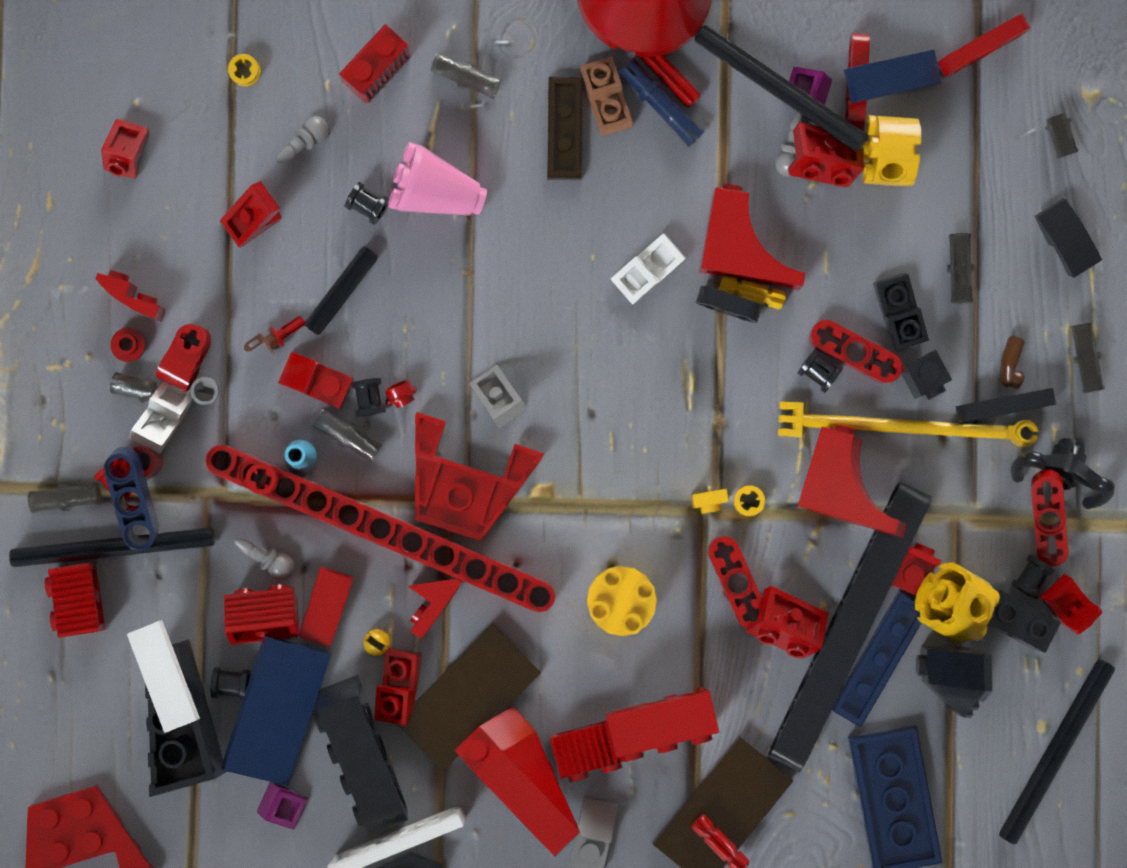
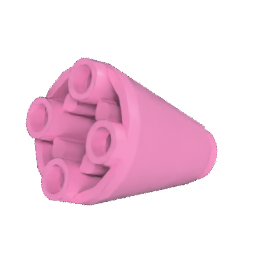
[388,142,487,216]

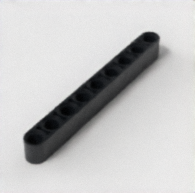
[767,481,932,773]

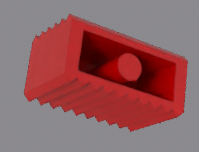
[339,24,411,103]
[44,562,106,638]
[224,584,299,645]
[550,720,624,782]

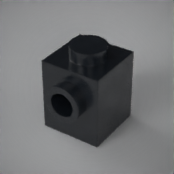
[901,350,952,400]

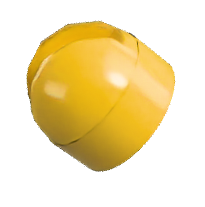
[363,629,391,657]

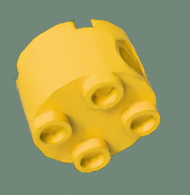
[862,115,921,187]
[915,562,1000,643]
[587,566,657,636]

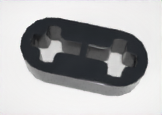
[696,286,762,323]

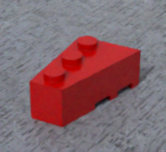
[605,686,720,762]

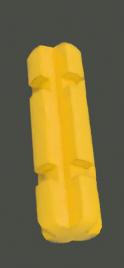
[719,275,786,310]

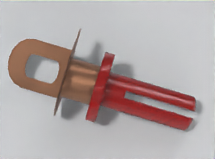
[244,316,305,355]

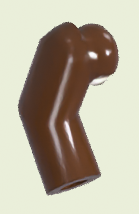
[1000,336,1025,389]

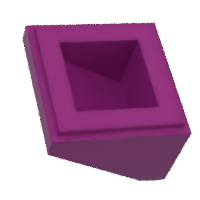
[789,66,832,105]
[257,782,308,830]

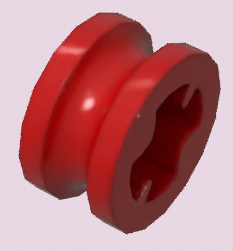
[245,463,279,495]

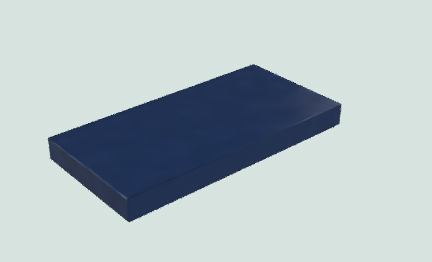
[221,635,331,786]
[848,725,943,868]

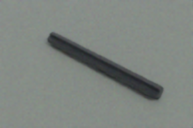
[694,25,868,152]
[9,528,215,567]
[999,659,1115,845]

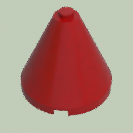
[577,0,712,57]

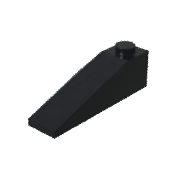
[916,646,992,718]

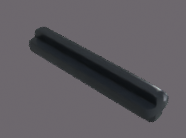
[305,246,377,335]

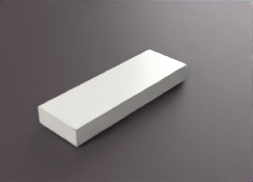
[127,620,200,733]

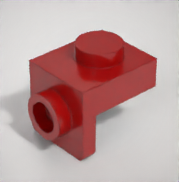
[1040,573,1103,635]

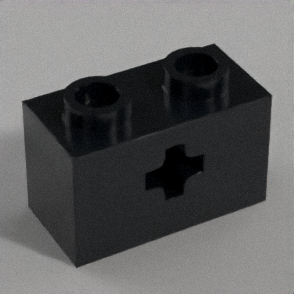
[987,589,1061,653]

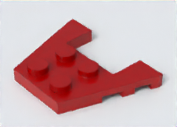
[415,412,544,541]
[25,785,155,868]

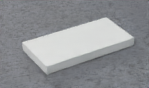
[327,805,466,868]

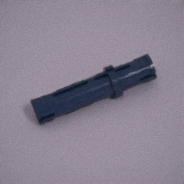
[619,58,704,148]

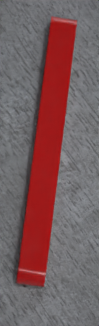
[205,445,555,612]

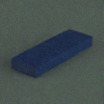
[844,49,942,104]

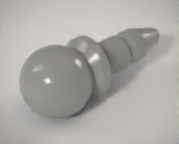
[775,112,804,177]
[276,116,329,163]
[234,539,295,580]

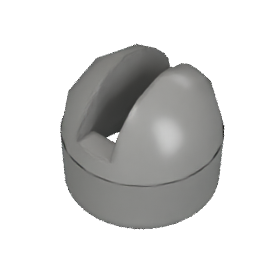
[190,377,219,405]

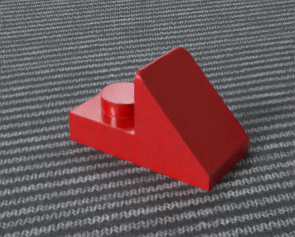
[220,181,282,248]
[278,352,354,410]
[408,578,463,639]

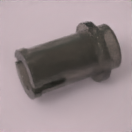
[1044,113,1079,159]
[110,372,157,403]

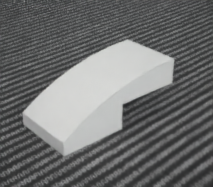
[611,233,687,305]
[129,381,193,454]

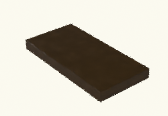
[397,624,541,771]
[652,736,793,868]

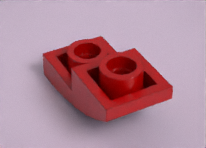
[95,270,166,322]
[299,566,353,647]
[374,648,422,726]

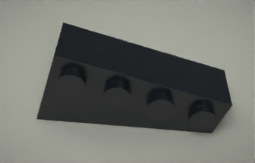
[145,639,227,797]
[314,675,408,835]

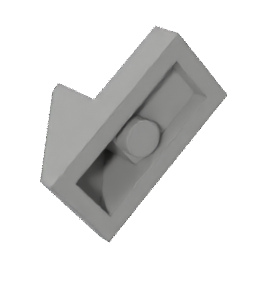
[468,365,528,429]
[569,796,618,868]

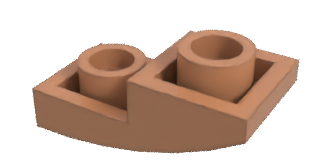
[580,56,633,137]

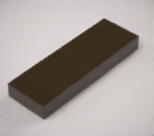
[547,77,583,180]

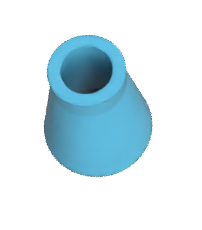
[283,440,317,474]

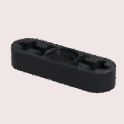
[955,388,1057,423]

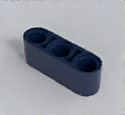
[104,447,159,551]

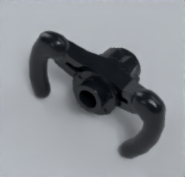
[1010,438,1115,509]

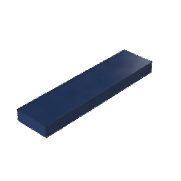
[832,591,922,728]

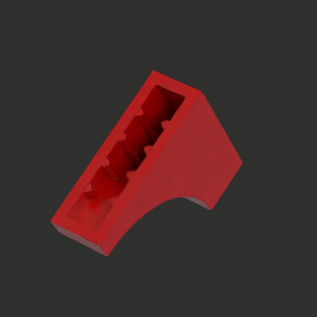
[699,184,805,290]
[797,424,907,538]

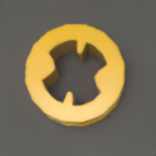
[228,54,261,87]
[733,485,765,516]

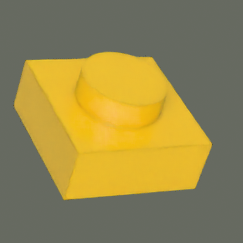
[690,489,729,514]

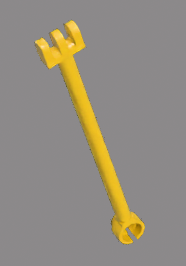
[777,401,1039,447]

